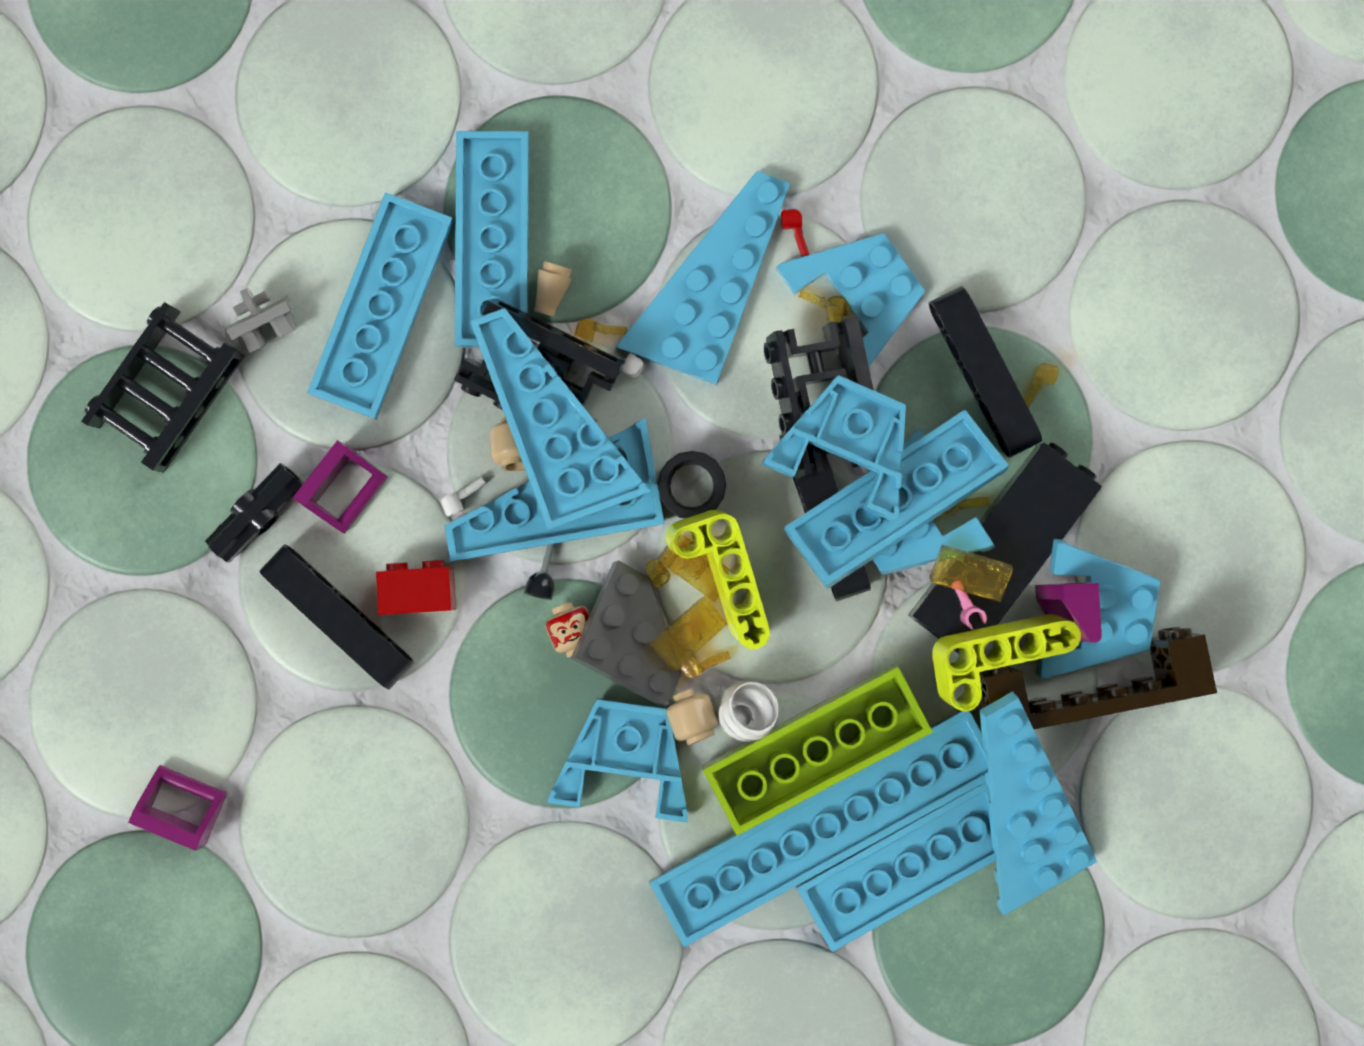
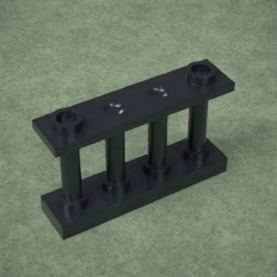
[81,302,245,473]

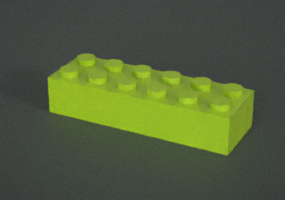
[702,664,933,836]

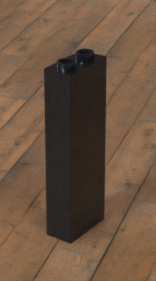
[908,442,1102,654]

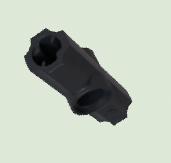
[205,463,304,563]

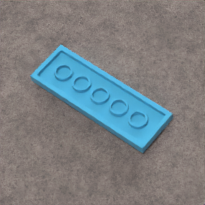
[455,131,529,348]
[307,192,454,420]
[785,410,1009,589]
[796,782,996,952]

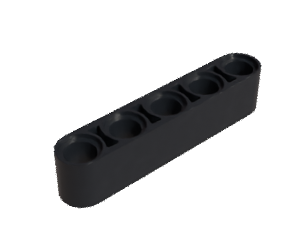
[928,286,1042,458]
[779,434,871,602]
[259,544,414,690]

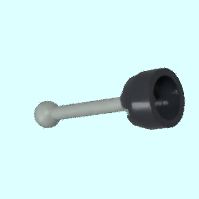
[524,544,555,600]

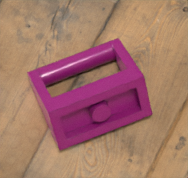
[293,440,388,534]
[1035,583,1102,643]
[128,765,227,851]

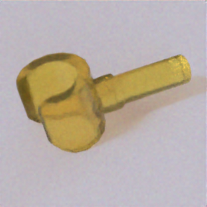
[798,289,847,323]
[574,318,627,342]
[1024,363,1059,408]
[942,497,989,516]
[645,541,687,588]
[679,651,731,678]

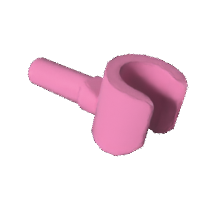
[951,578,987,629]

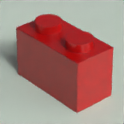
[376,560,456,615]

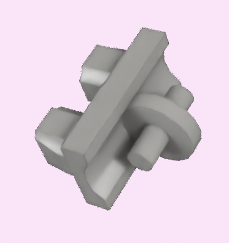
[226,288,296,353]

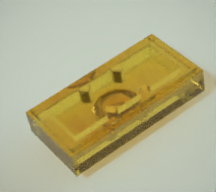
[656,533,730,603]
[929,545,1013,602]
[650,596,728,671]

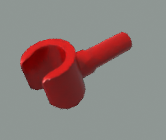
[781,209,810,257]

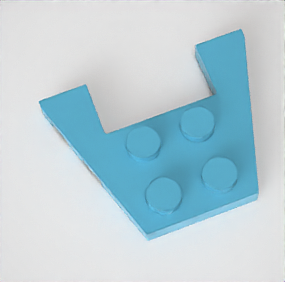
[776,233,925,367]
[761,375,906,522]
[873,429,995,575]
[1036,539,1160,679]
[547,698,688,823]

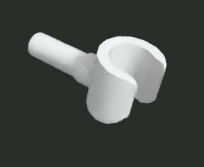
[615,353,645,379]
[441,477,486,517]

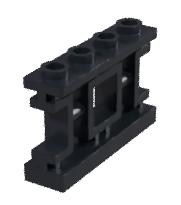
[454,298,625,422]
[763,317,874,479]

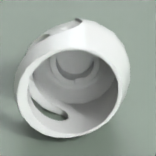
[718,681,778,742]

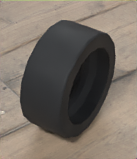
[658,451,727,519]

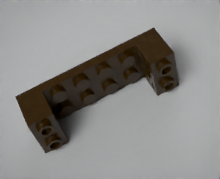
[979,627,1217,729]

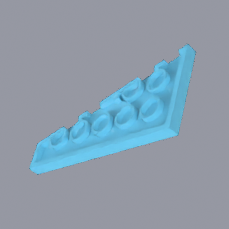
[616,171,790,385]
[470,308,651,530]
[444,418,665,562]
[980,691,1097,916]

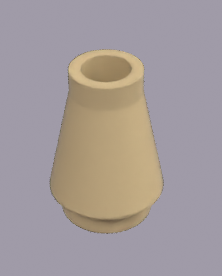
[534,261,573,317]

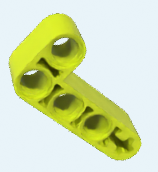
[665,509,770,650]
[932,614,1081,711]

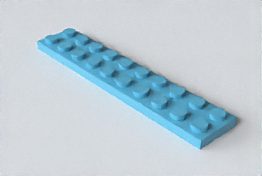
[649,710,988,947]

